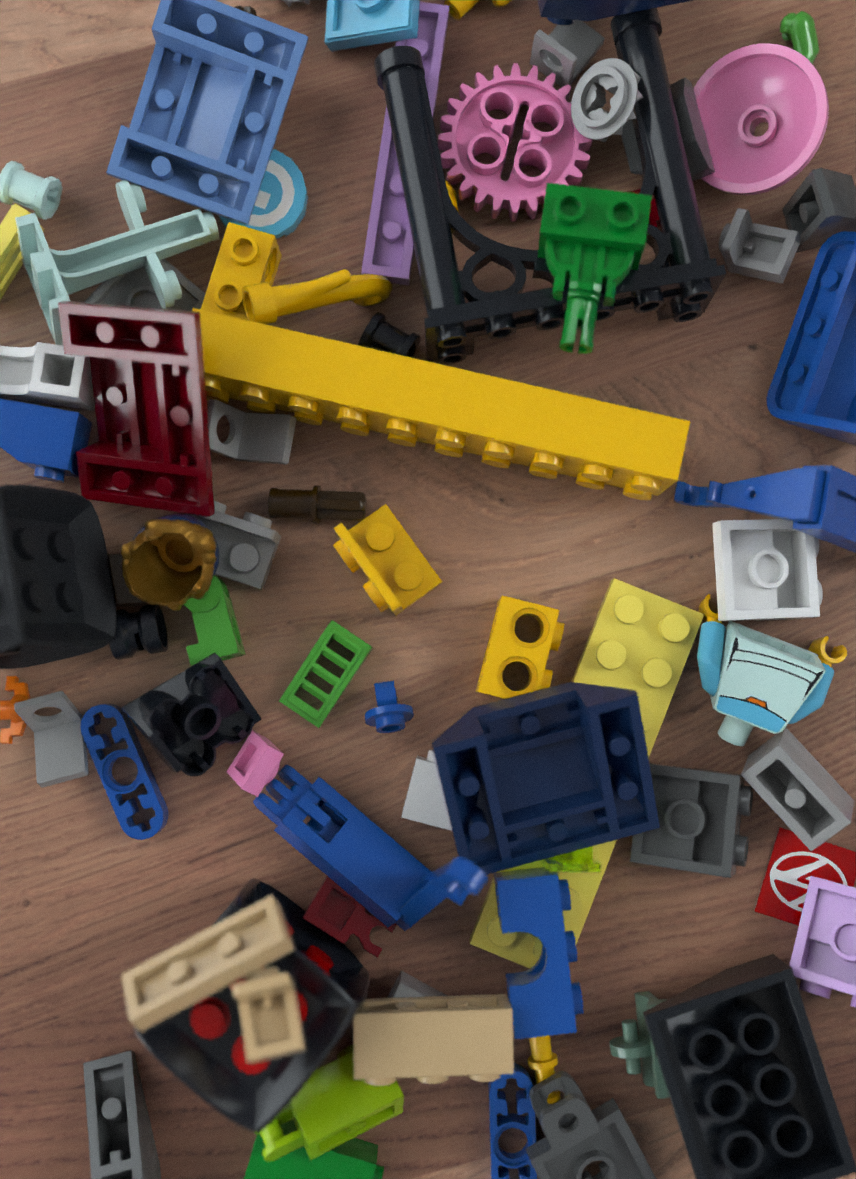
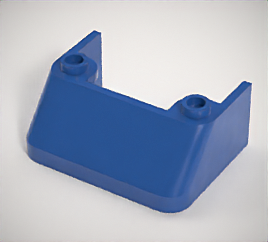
[766,231,856,446]

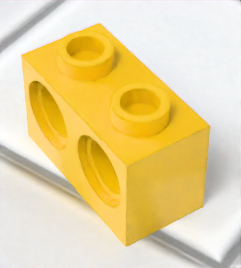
[200,222,282,320]
[476,595,565,699]

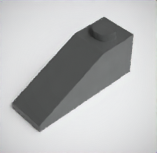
[83,1050,161,1179]

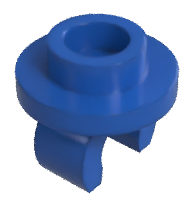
[364,680,414,733]

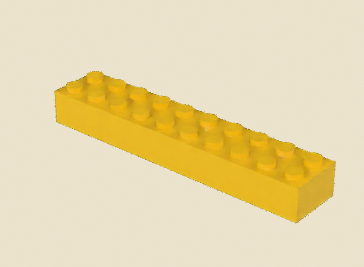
[192,308,691,500]

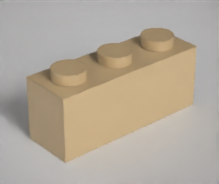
[353,994,514,1086]

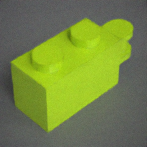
[254,1044,404,1162]

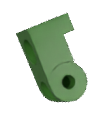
[183,575,246,666]

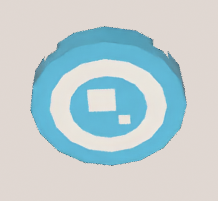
[218,149,308,239]

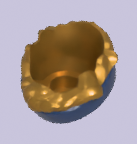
[121,514,220,611]

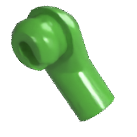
[780,11,819,63]

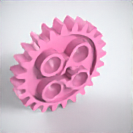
[438,63,593,222]

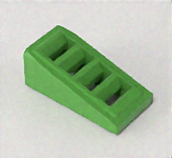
[279,620,373,728]

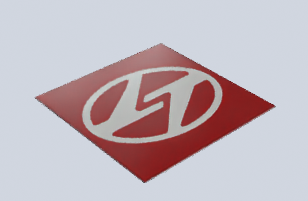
[754,827,856,926]

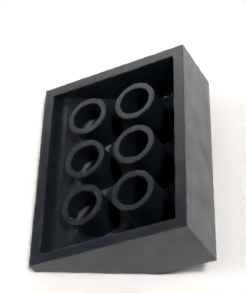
[643,954,856,1179]

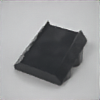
[122,653,262,777]

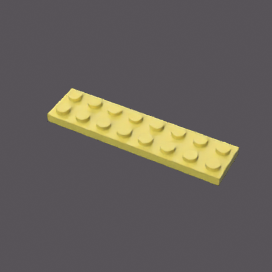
[469,578,704,969]

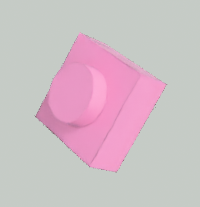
[227,730,284,797]

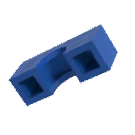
[494,866,584,1040]

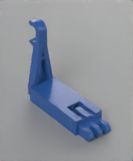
[674,465,856,553]
[253,765,489,931]

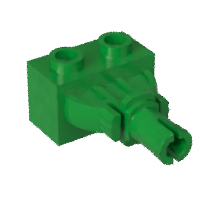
[537,183,652,354]

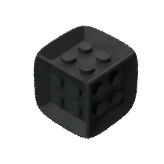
[0,484,117,669]

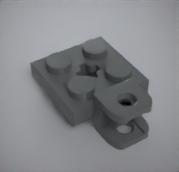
[525,1071,656,1179]

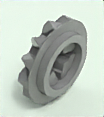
[571,58,643,142]

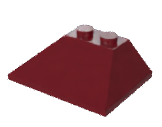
[58,301,215,517]

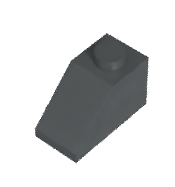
[782,168,856,253]

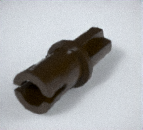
[268,485,367,524]

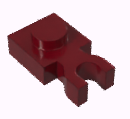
[301,876,397,958]

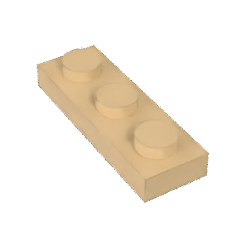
[121,895,295,1032]

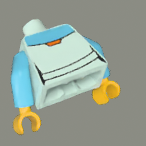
[697,594,847,746]

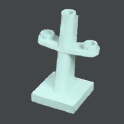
[15,180,219,345]

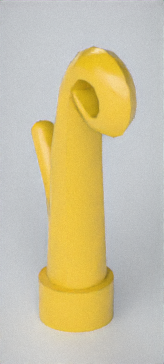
[242,269,392,324]

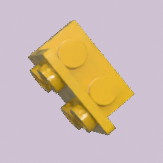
[333,504,442,616]

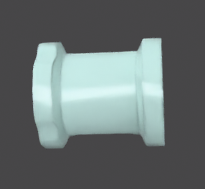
[0,161,62,220]

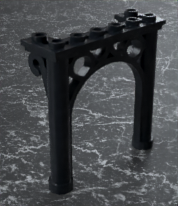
[374,8,726,365]

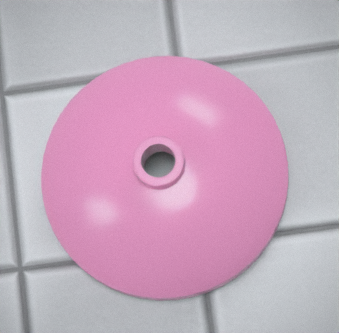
[693,43,829,195]

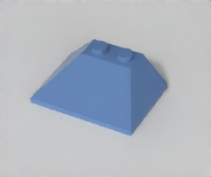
[106,0,308,226]

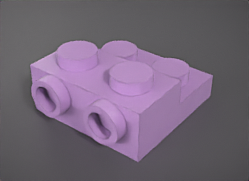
[789,876,856,1008]

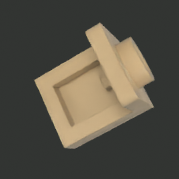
[232,967,306,1064]

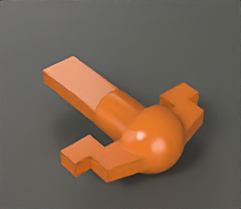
[0,676,30,744]

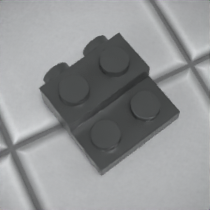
[630,763,753,878]

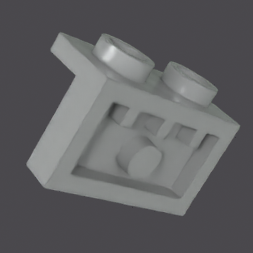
[184,501,282,590]

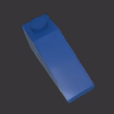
[0,398,92,483]

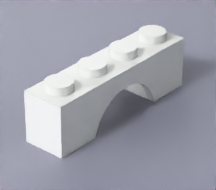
[0,342,95,411]

